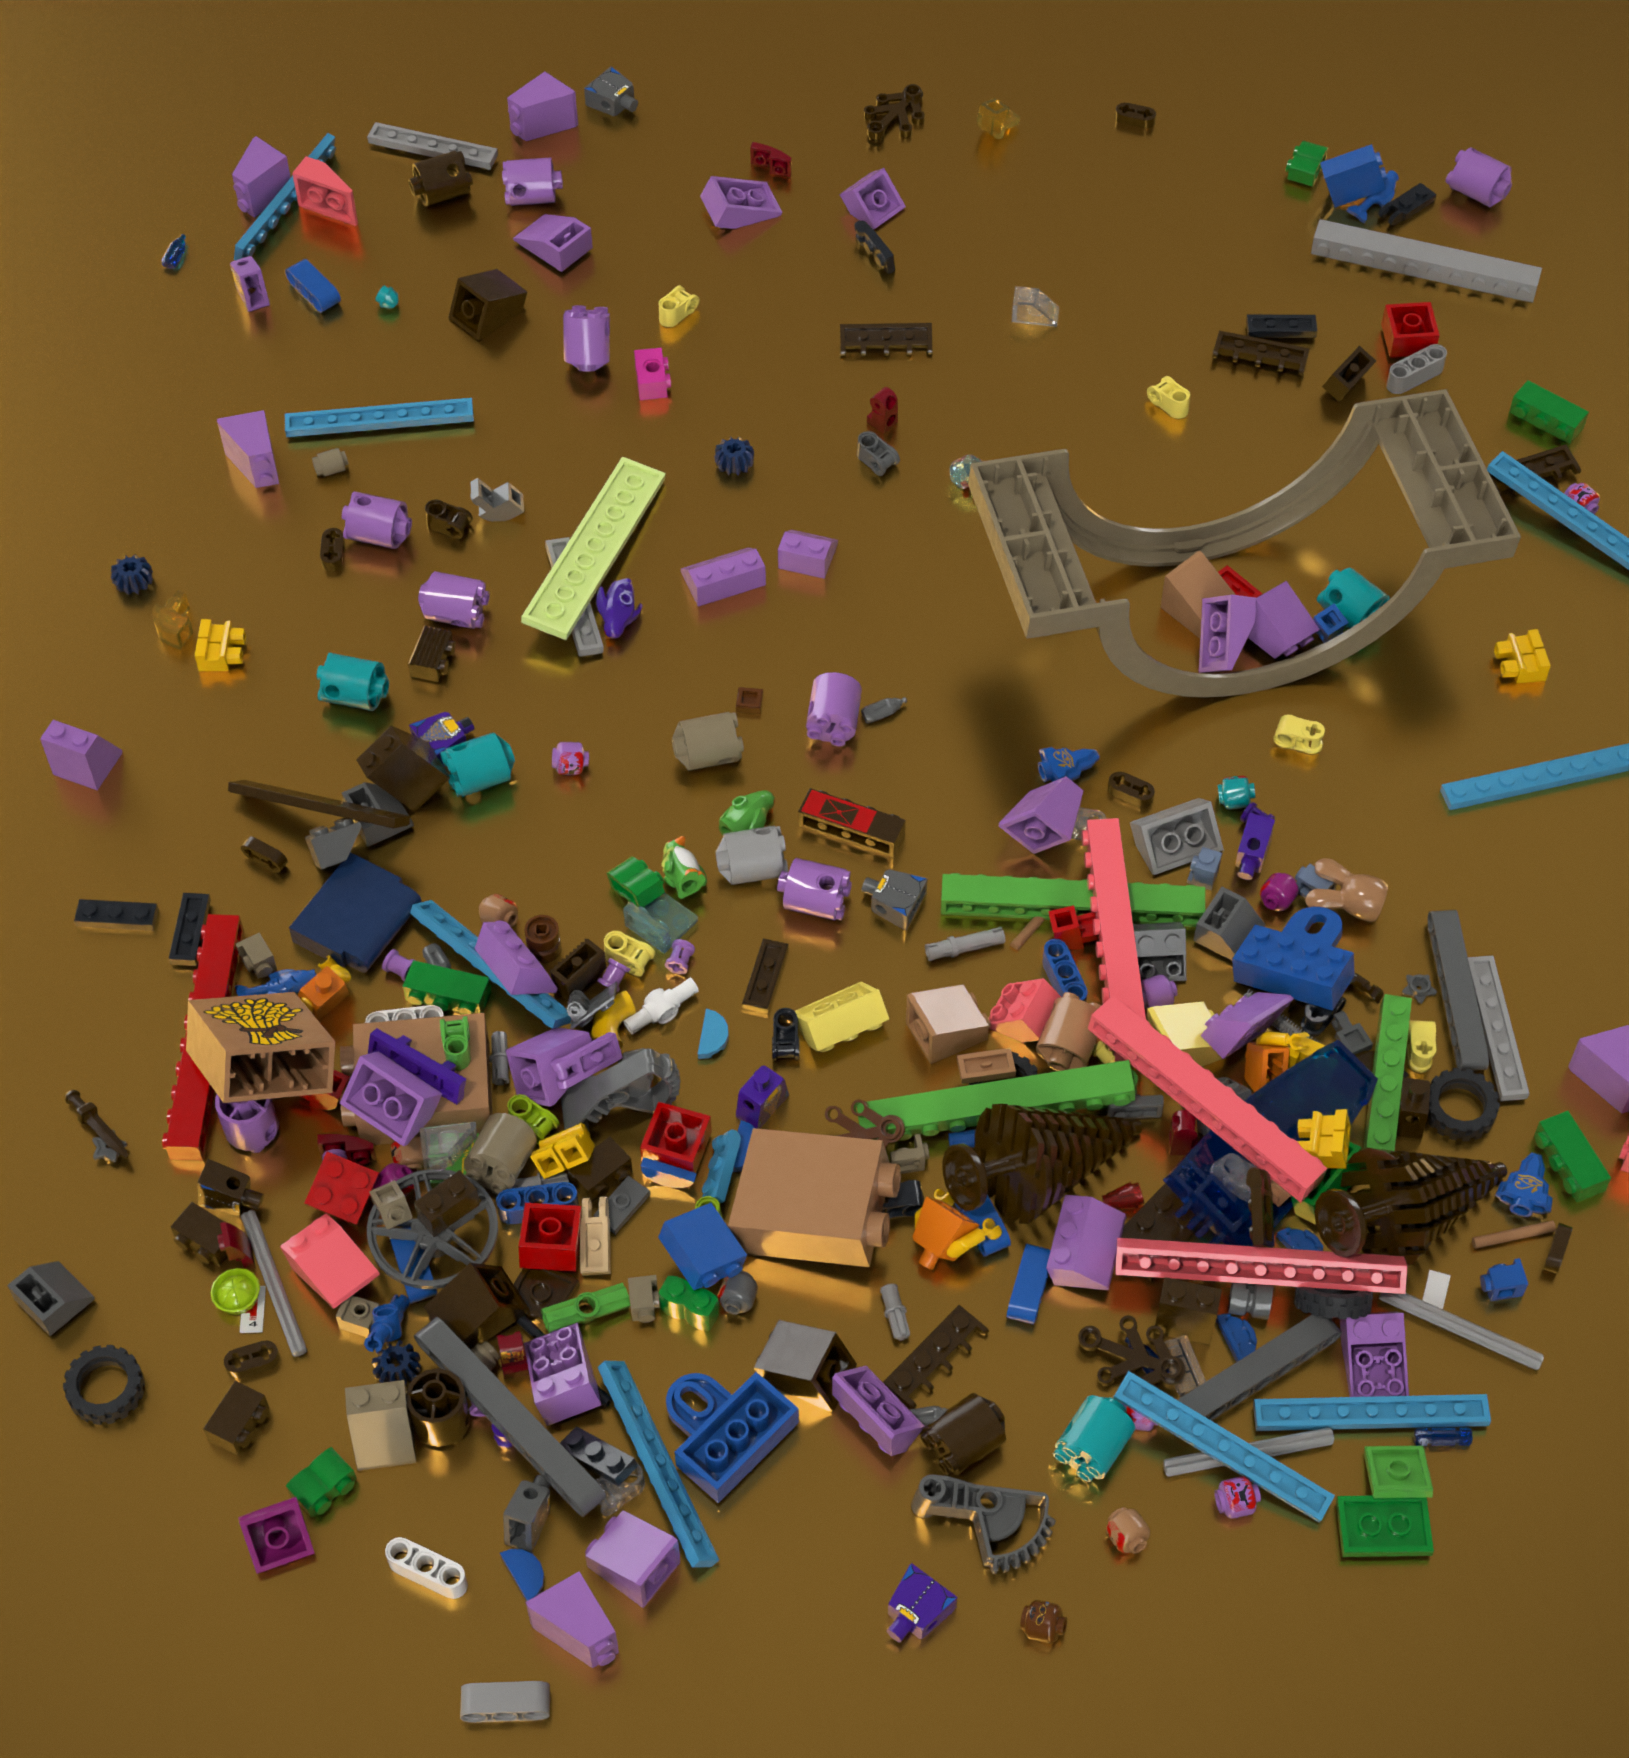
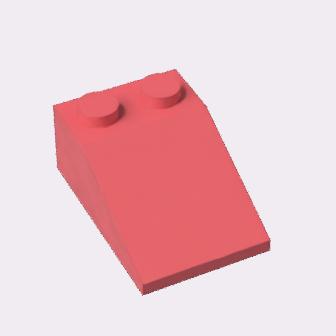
[292,156,358,226]
[280,1213,380,1309]

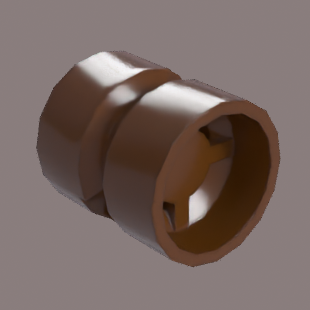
[524,915,562,964]

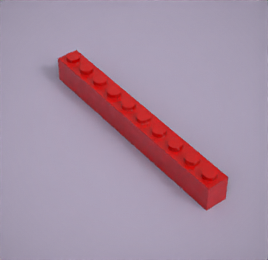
[162,914,244,1161]

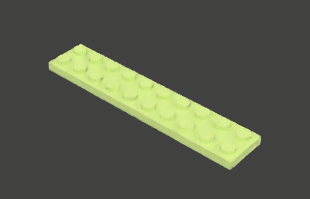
[521,457,666,640]

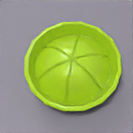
[210,1268,260,1315]

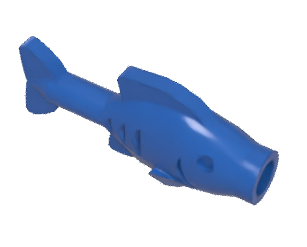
[1347,170,1399,223]
[235,969,316,996]

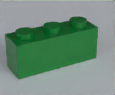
[1509,380,1589,444]
[402,960,492,1015]
[1534,1111,1611,1202]
[1291,1141,1366,1225]

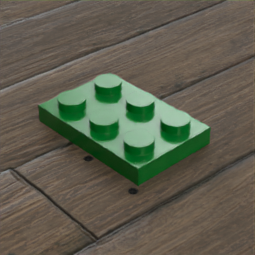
[1336,1495,1434,1557]

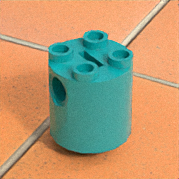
[1316,567,1390,629]
[316,653,389,711]
[440,732,515,797]
[1053,1395,1136,1482]

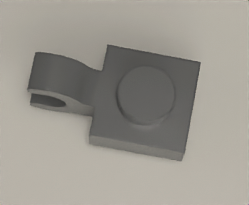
[1331,1011,1373,1059]

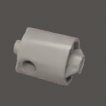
[715,825,788,885]

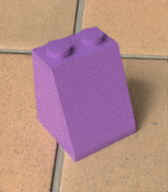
[507,72,578,141]
[232,136,291,218]
[217,410,279,488]
[1248,581,1320,659]
[40,720,123,790]
[999,777,1084,854]
[1568,1025,1629,1113]
[506,1027,592,1107]
[585,1510,680,1608]
[526,1572,619,1668]

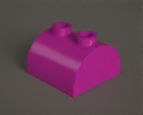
[238,1497,314,1574]

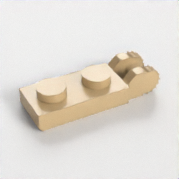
[580,1197,611,1276]

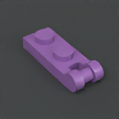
[551,1032,623,1089]

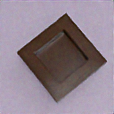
[736,687,763,714]

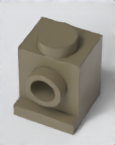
[236,932,277,979]
[628,1275,660,1323]
[336,1295,380,1337]

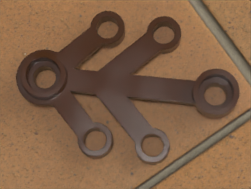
[825,1099,905,1149]

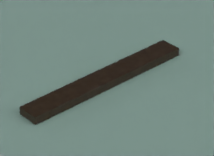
[228,780,410,829]

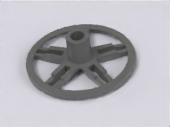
[367,1169,498,1289]

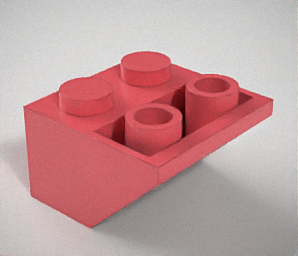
[988,978,1061,1043]

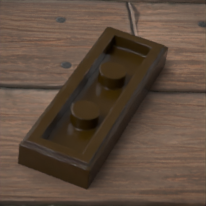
[742,938,789,1014]

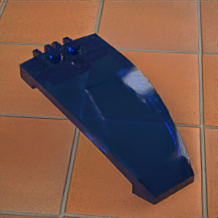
[1163,1040,1378,1247]

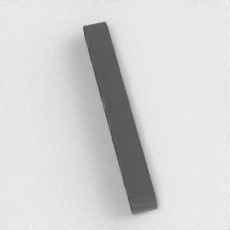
[414,1317,606,1517]

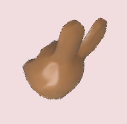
[1305,858,1388,922]

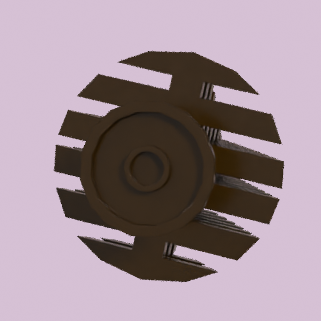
[942,1103,1143,1224]
[1314,1148,1507,1266]

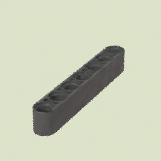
[1427,910,1489,1071]
[1178,1315,1342,1421]

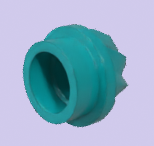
[375,285,399,309]

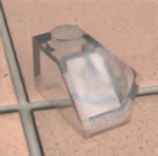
[1012,286,1060,327]
[420,1121,477,1171]

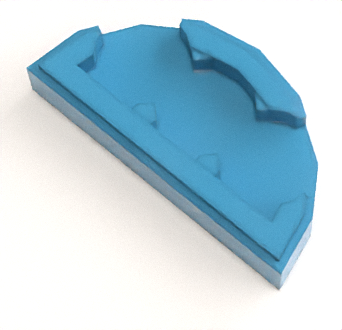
[698,1009,729,1059]

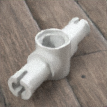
[623,978,699,1035]

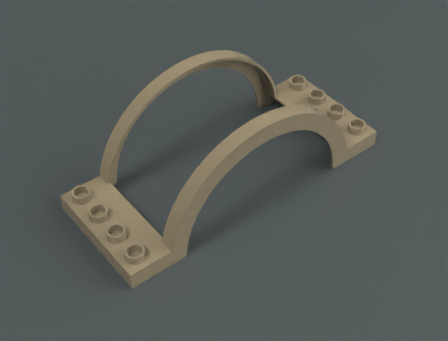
[968,389,1521,697]

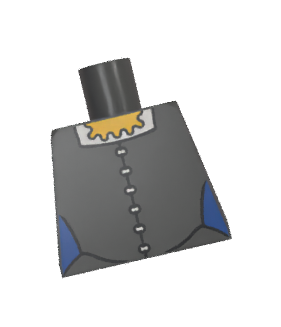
[584,67,638,116]
[861,869,928,931]
[503,1475,551,1553]

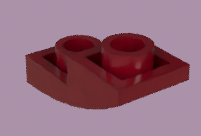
[750,142,792,177]
[317,1134,377,1165]
[217,1222,256,1270]

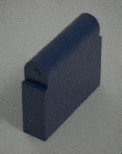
[289,852,422,973]

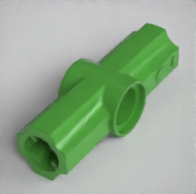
[541,1283,631,1333]

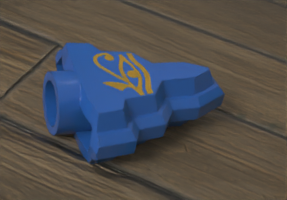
[1038,747,1100,782]
[1495,1152,1553,1217]

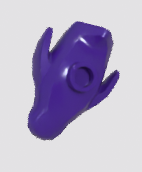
[596,578,642,639]

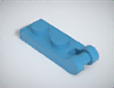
[702,1130,741,1204]

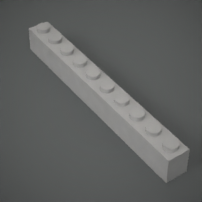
[1311,219,1542,303]

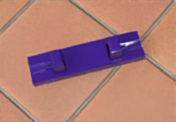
[368,1028,466,1105]

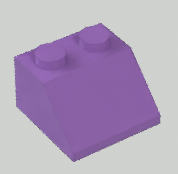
[839,168,906,229]
[778,530,838,579]

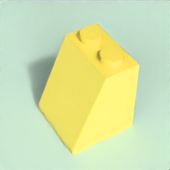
[1146,1001,1222,1067]

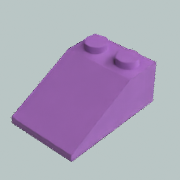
[700,176,782,229]
[1199,595,1257,673]

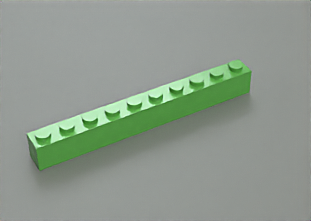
[941,873,1206,927]
[857,1060,1135,1141]

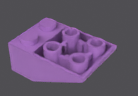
[513,214,593,272]
[1340,1312,1409,1397]
[524,1323,601,1426]

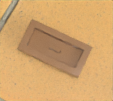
[957,1048,1016,1084]

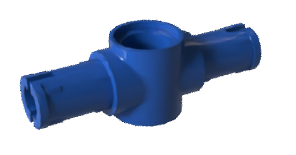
[364,1294,410,1352]

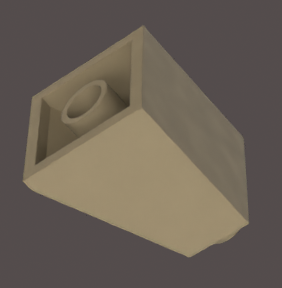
[345,1380,416,1471]

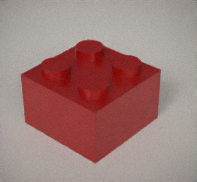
[1381,302,1440,358]
[640,1101,712,1173]
[304,1151,379,1227]
[518,1203,582,1272]

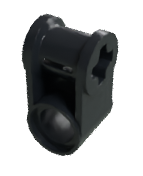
[1300,997,1347,1037]
[772,1008,799,1061]
[882,1180,925,1218]

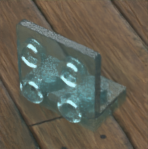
[623,893,698,954]

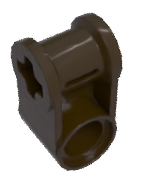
[425,499,473,539]

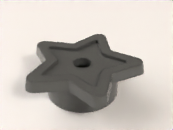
[1402,974,1437,1004]
[92,1130,128,1162]

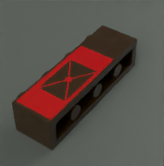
[798,788,906,858]

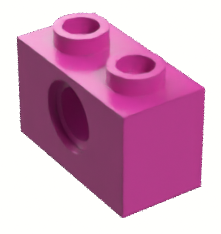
[634,348,671,400]

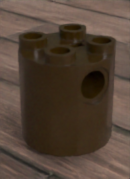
[408,151,473,207]
[406,1368,471,1447]
[920,1393,1006,1475]

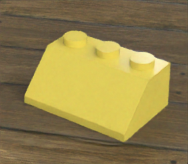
[795,982,889,1052]

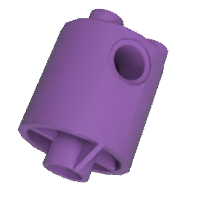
[1446,147,1512,207]
[502,158,563,206]
[563,305,610,371]
[342,491,412,549]
[418,571,490,629]
[806,672,862,747]
[777,858,852,921]
[215,1095,279,1153]

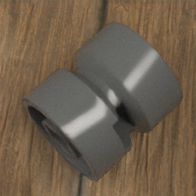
[1228,1282,1273,1320]

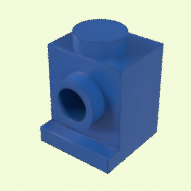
[1313,604,1349,643]
[1480,1258,1528,1301]

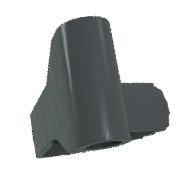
[561,1048,681,1131]
[911,1475,1056,1574]

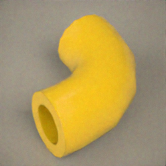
[591,990,636,1050]

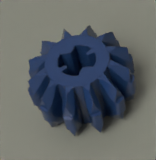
[714,436,754,476]
[111,554,153,595]
[372,1339,421,1388]

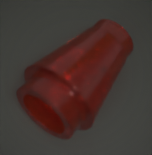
[1101,1181,1145,1210]

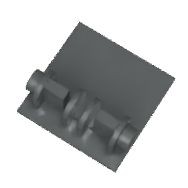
[567,982,618,1029]

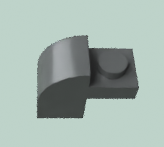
[470,478,524,522]

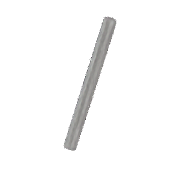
[241,1210,307,1357]
[1379,1292,1544,1370]
[1163,1427,1334,1476]

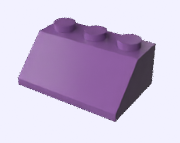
[681,547,766,606]
[475,921,558,995]
[1201,992,1294,1059]
[340,1051,442,1146]
[1046,1195,1126,1290]
[832,1366,925,1456]

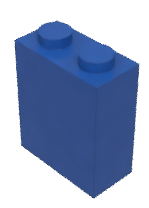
[1320,144,1388,208]
[658,1203,747,1290]

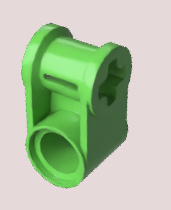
[440,1016,471,1070]

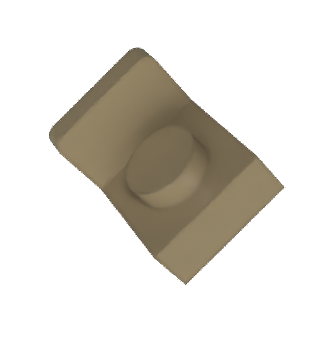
[890,1134,929,1174]
[369,1180,412,1229]

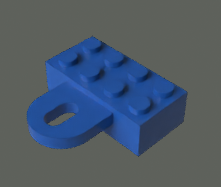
[1232,907,1355,1011]
[666,1372,799,1503]

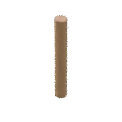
[1010,917,1045,950]
[1472,1221,1556,1249]

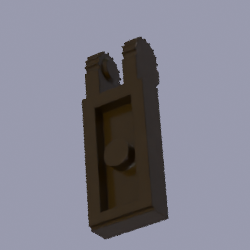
[1246,1167,1275,1248]

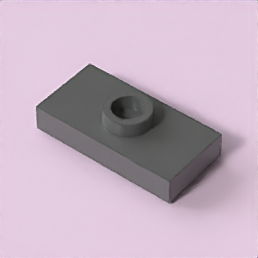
[1106,1094,1164,1119]
[593,1176,650,1235]

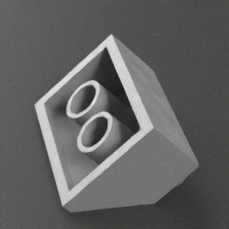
[1130,798,1224,875]

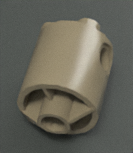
[672,712,744,771]
[464,1113,537,1195]

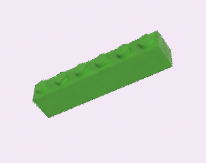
[1363,994,1412,1151]

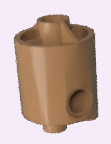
[1036,992,1101,1071]

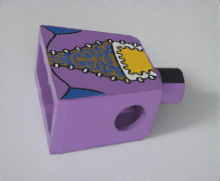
[230,256,270,312]

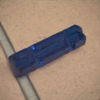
[1414,1428,1473,1446]

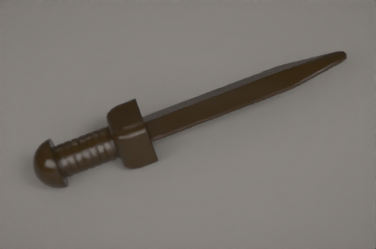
[65,1090,128,1157]

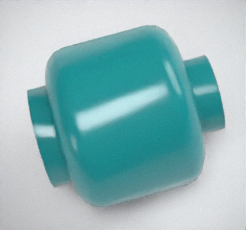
[1218,775,1256,810]

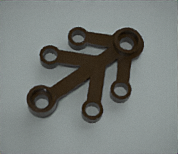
[864,84,925,141]
[1078,1315,1186,1386]

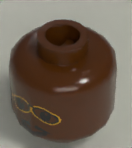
[1020,1600,1067,1644]

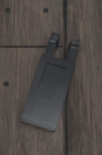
[1378,183,1437,226]
[854,220,895,274]

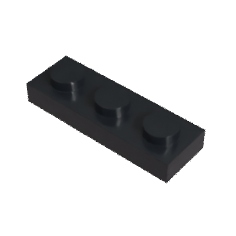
[1246,314,1318,338]
[169,893,211,966]
[74,899,159,931]
[560,1426,638,1487]

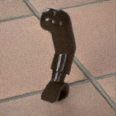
[1350,973,1384,1003]

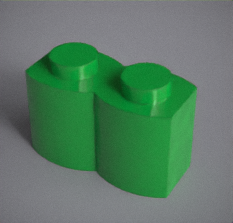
[1285,140,1328,187]
[606,856,665,909]
[658,1276,719,1331]
[286,1447,357,1518]

